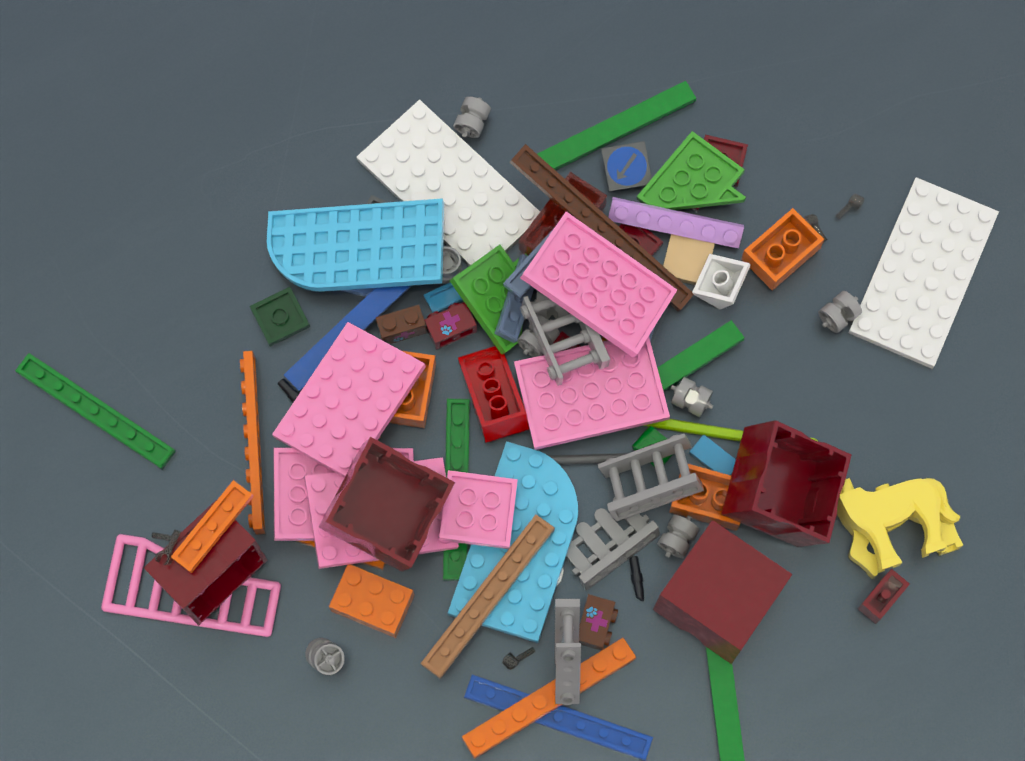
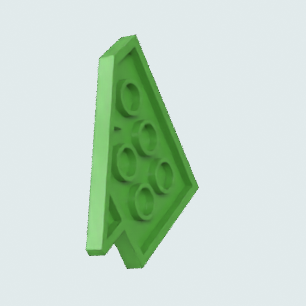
[637,131,746,210]
[449,244,528,354]

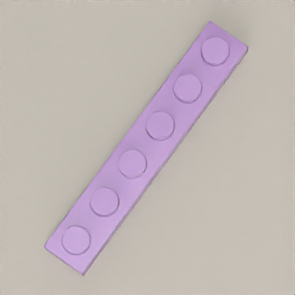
[608,197,744,249]

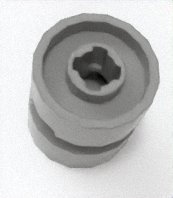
[442,246,462,284]

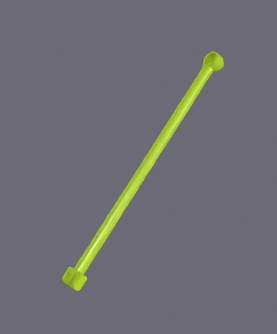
[643,419,817,442]

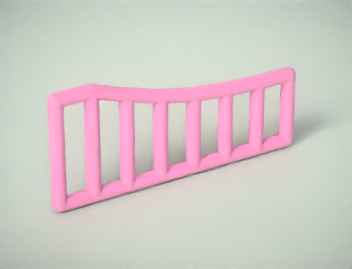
[101,534,281,637]

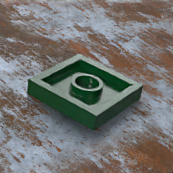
[250,287,310,347]

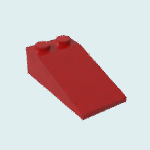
[458,346,529,443]

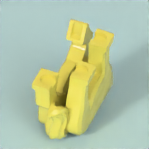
[837,478,963,579]

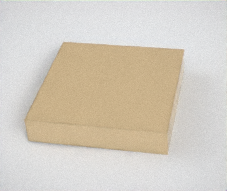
[663,234,715,285]

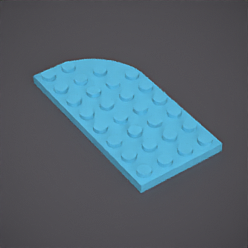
[267,198,444,292]
[448,441,578,643]

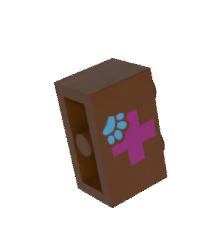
[376,304,427,344]
[579,594,618,651]

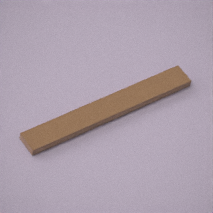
[421,514,555,679]

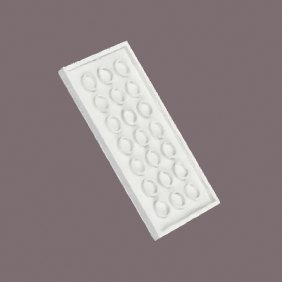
[357,100,543,266]
[848,177,999,369]

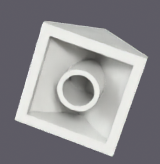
[692,254,751,309]

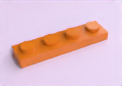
[171,480,254,573]

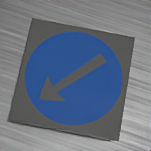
[601,141,652,192]

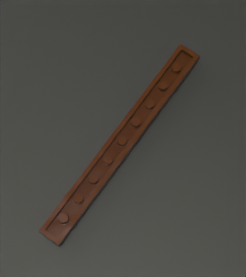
[510,144,694,312]

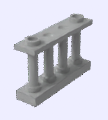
[520,296,611,386]
[598,433,704,521]
[555,599,581,705]

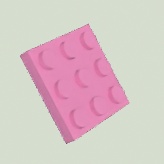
[439,470,518,549]

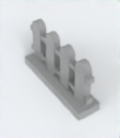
[566,496,660,591]

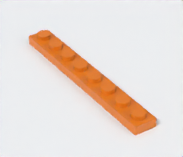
[240,351,265,534]
[462,638,636,759]

